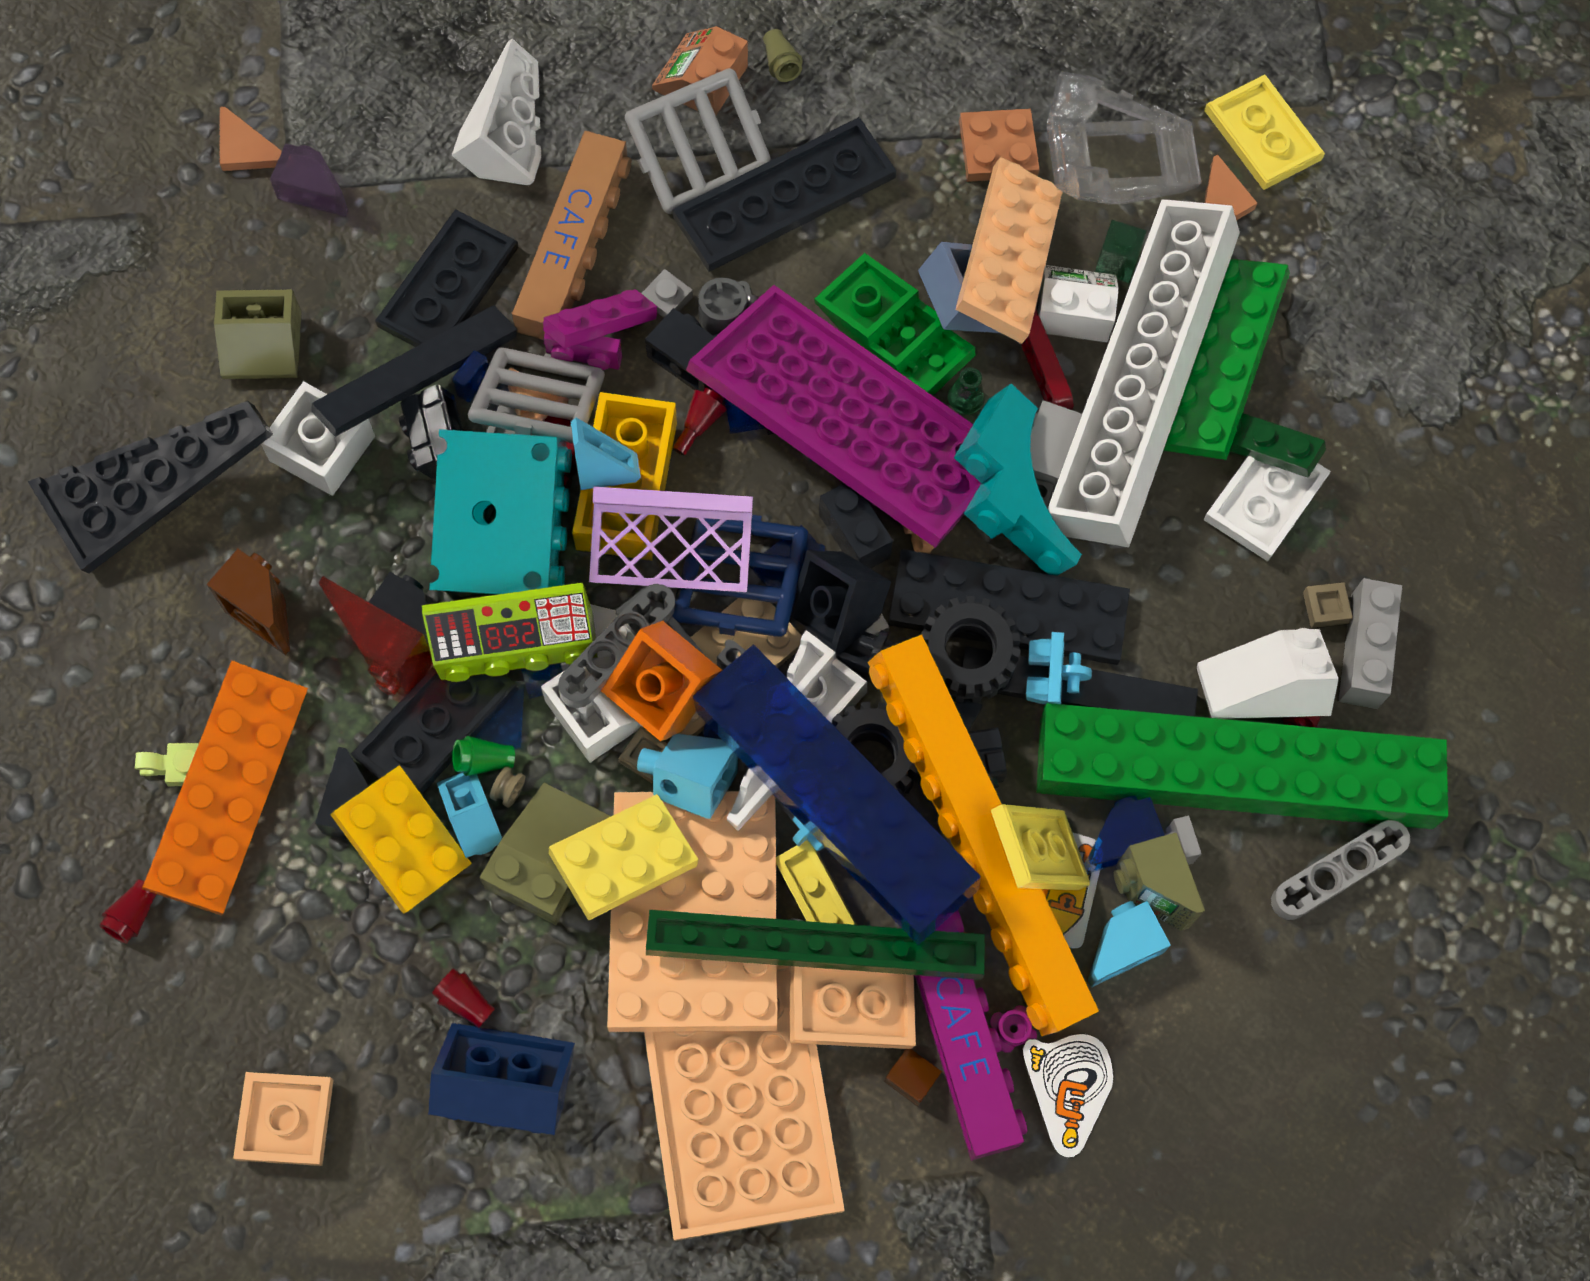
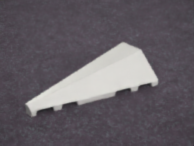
[727,630,867,831]

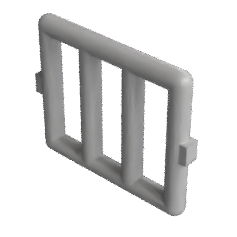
[625,68,772,214]
[468,347,605,443]

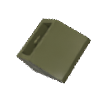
[214,289,301,379]

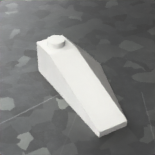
[452,39,541,185]

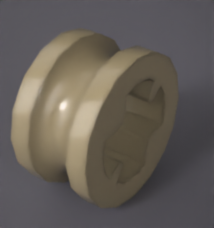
[490,767,525,808]

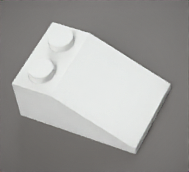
[1197,628,1339,719]

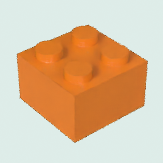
[601,621,723,742]

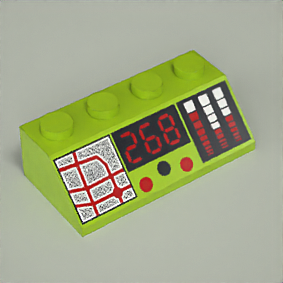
[422,583,598,682]

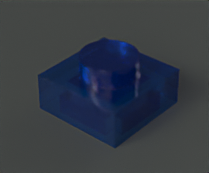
[452,350,489,403]

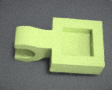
[135,743,199,787]

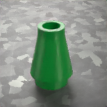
[452,736,515,776]

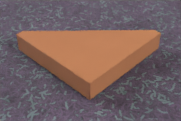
[220,107,290,171]
[1204,155,1257,220]

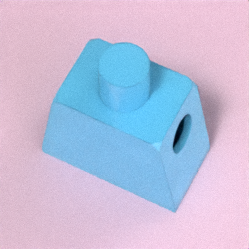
[637,734,738,819]

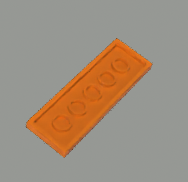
[142,660,308,916]

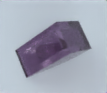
[270,143,348,217]

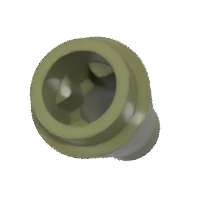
[763,29,803,82]

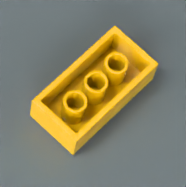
[573,392,677,561]

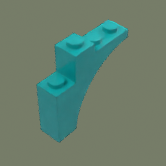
[954,384,1082,576]

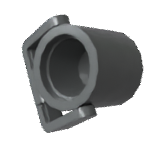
[698,278,758,335]

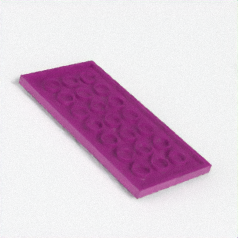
[686,285,981,548]

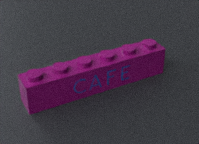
[898,898,1027,1161]

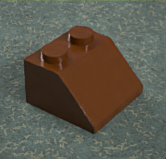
[206,549,290,655]

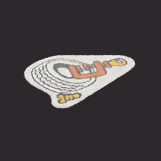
[1023,1034,1113,1157]

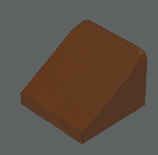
[884,1049,942,1106]

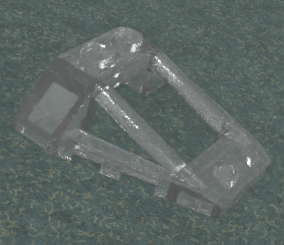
[1047,71,1202,204]

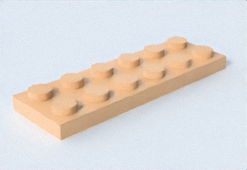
[955,157,1063,344]

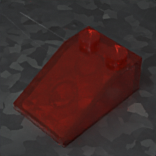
[318,576,433,697]

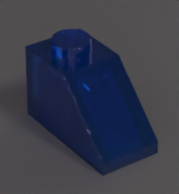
[1084,796,1165,874]

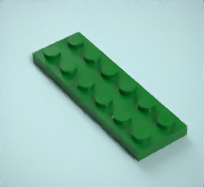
[1163,259,1290,460]

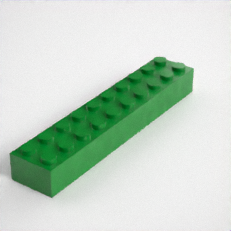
[1036,703,1448,829]

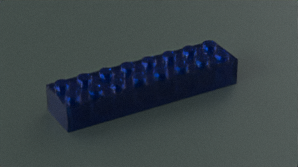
[692,644,981,945]

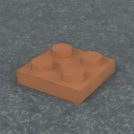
[959,109,1040,182]

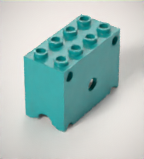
[429,429,572,594]

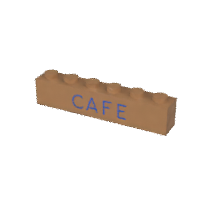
[512,131,632,340]

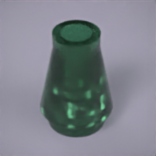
[948,367,985,415]

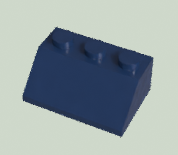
[428,1023,575,1135]

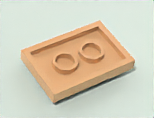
[790,966,916,1049]

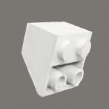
[541,655,643,763]

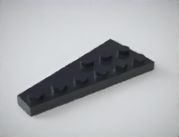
[28,401,273,573]

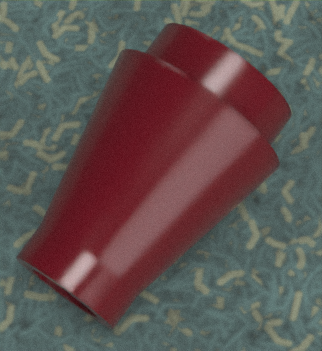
[99,879,157,944]
[432,968,495,1028]

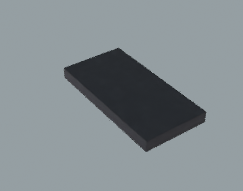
[375,209,519,347]
[351,666,519,795]

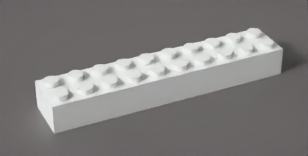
[1048,199,1240,547]

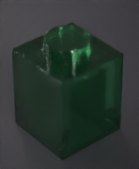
[1095,220,1147,283]

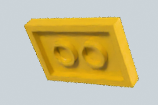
[330,765,472,914]

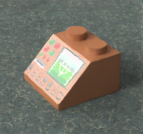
[652,26,748,115]

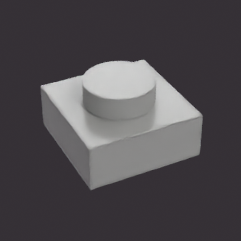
[642,269,693,318]
[1164,816,1202,865]

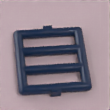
[672,515,809,637]

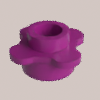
[990,1005,1037,1053]

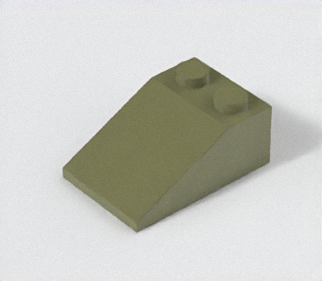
[479,783,611,925]

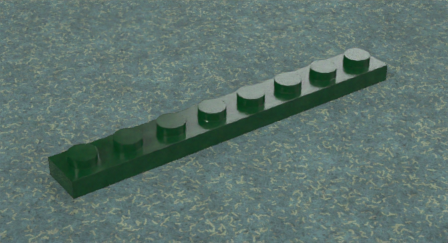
[646,910,985,980]

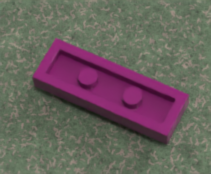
[543,289,657,348]

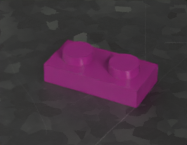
[543,332,622,370]

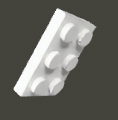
[1204,456,1331,561]

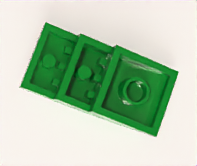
[814,253,975,396]

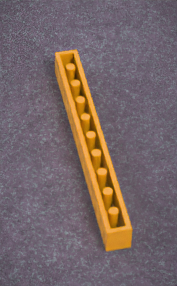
[868,635,1099,1036]

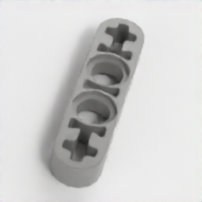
[1271,820,1410,920]

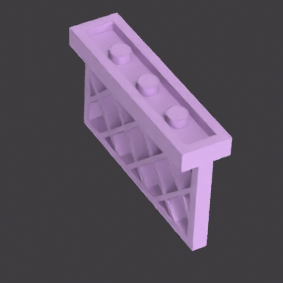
[589,487,753,592]

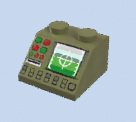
[1114,832,1205,931]

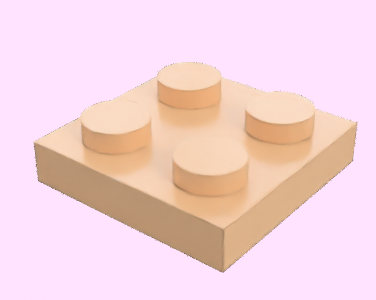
[233,1072,334,1166]

